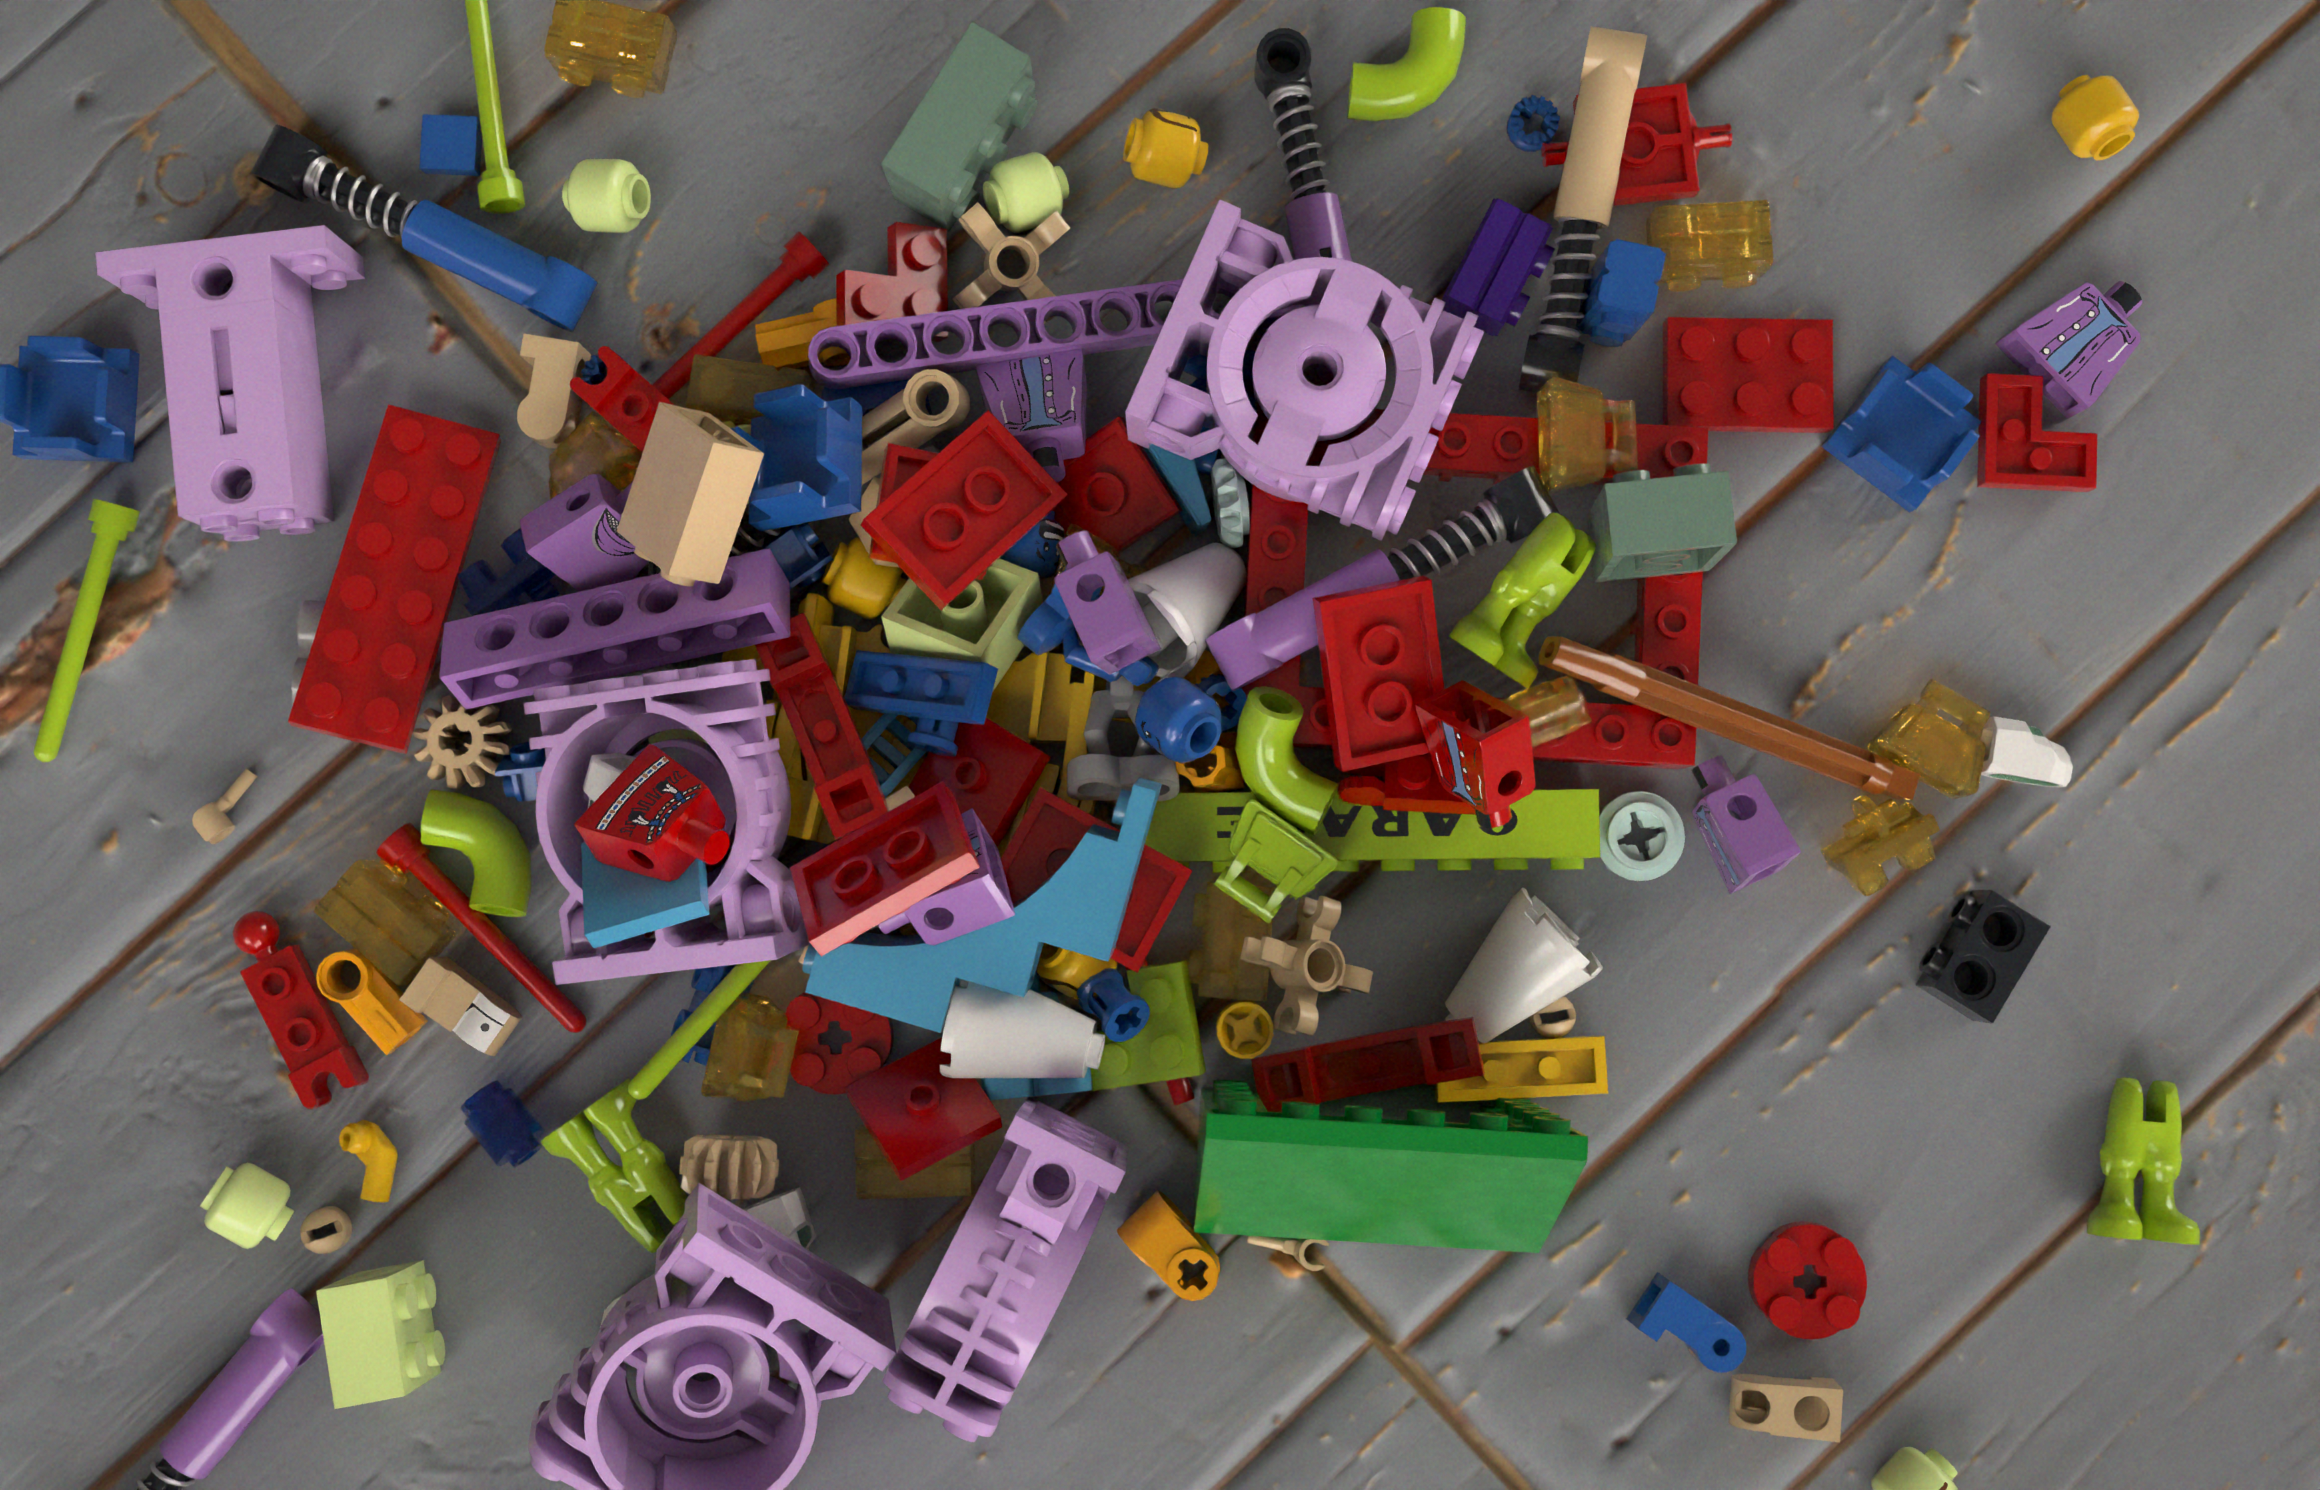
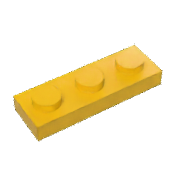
[1435,1035,1608,1103]

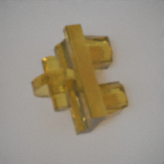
[1821,795,1940,896]

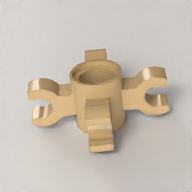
[952,202,1071,324]
[1240,896,1373,1036]

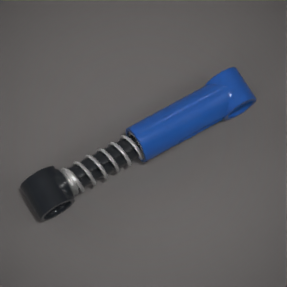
[250,124,598,332]

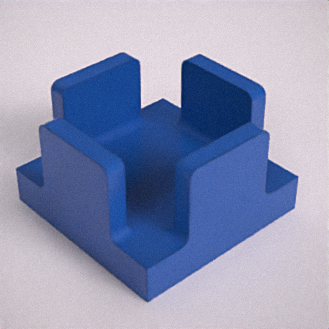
[0,336,140,463]
[1821,355,1982,513]
[730,385,862,531]

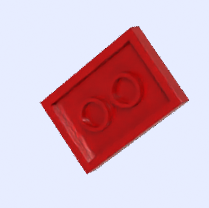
[1663,317,1834,433]
[860,410,1068,611]
[1312,576,1444,772]
[790,781,980,956]
[1001,787,1193,973]

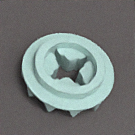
[1211,458,1250,548]
[1599,791,1685,881]

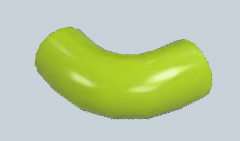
[1347,7,1466,121]
[1235,686,1339,836]
[421,789,531,917]

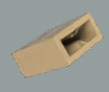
[617,402,764,587]

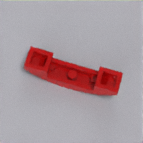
[755,612,889,841]
[1251,1017,1485,1112]

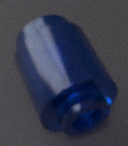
[460,1080,545,1168]

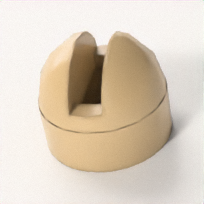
[1529,996,1576,1038]
[300,1206,352,1254]

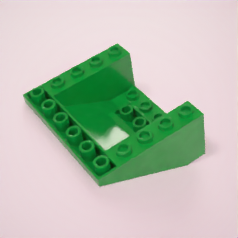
[1193,1080,1588,1253]

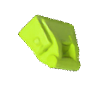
[1213,799,1338,924]

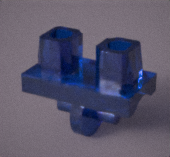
[458,528,560,616]

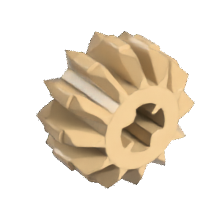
[413,695,512,789]
[679,1133,779,1200]

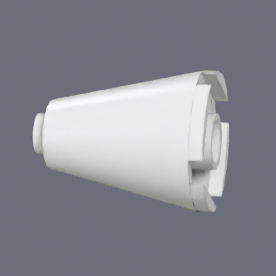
[1128,543,1247,683]
[1445,887,1603,1043]
[940,981,1105,1078]

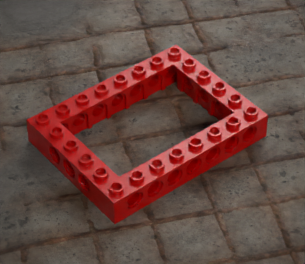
[1237,402,1709,769]

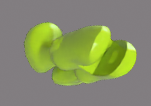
[1448,513,1597,689]
[540,1077,688,1253]
[2086,1077,2200,1245]

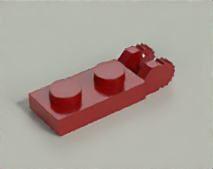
[1338,753,1476,815]

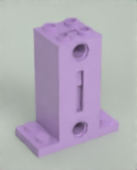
[95,225,365,541]

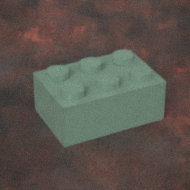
[881,22,1038,232]
[1587,464,1737,583]

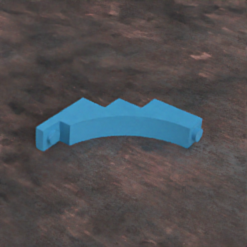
[802,777,1162,1033]

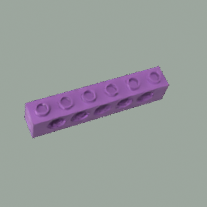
[439,548,790,709]

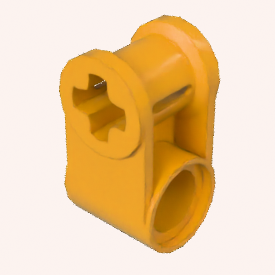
[1117,1190,1221,1301]

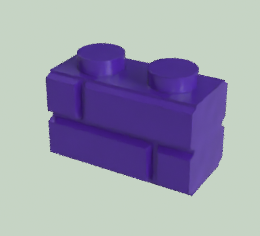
[1442,198,1555,336]

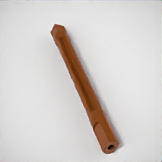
[1539,636,1920,800]

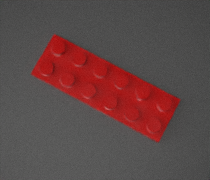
[288,404,501,754]

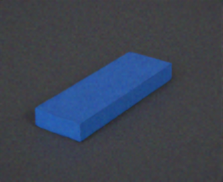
[844,650,998,725]

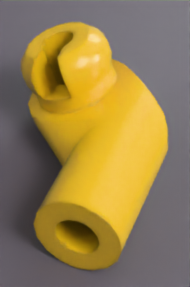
[339,1120,398,1202]

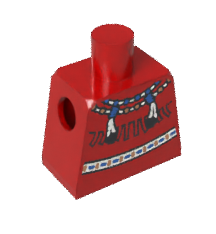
[574,743,730,882]

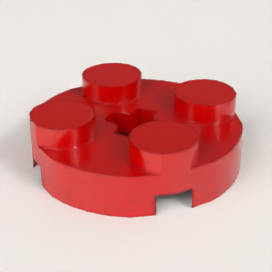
[778,990,894,1095]
[1748,1221,1867,1340]

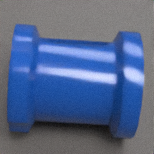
[906,717,959,757]
[1077,968,1150,1042]

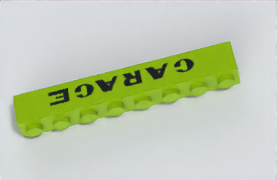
[1145,789,1600,873]

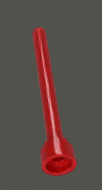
[652,231,830,399]
[376,822,587,1033]

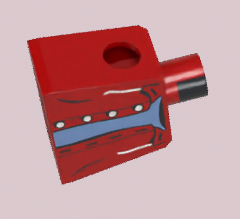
[1415,680,1536,828]

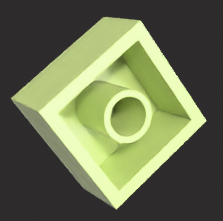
[881,558,1043,691]
[316,1260,445,1409]

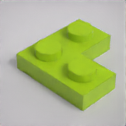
[1091,960,1206,1091]

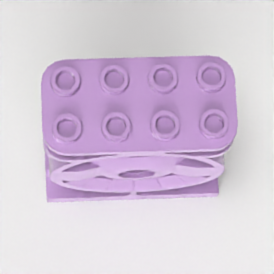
[1125,199,1485,541]
[523,659,810,985]
[883,1097,1129,1442]
[528,1183,896,1490]

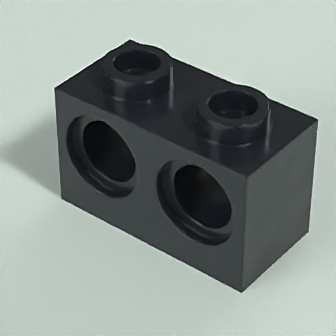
[1916,890,2051,1024]

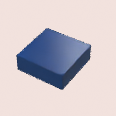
[419,114,482,176]

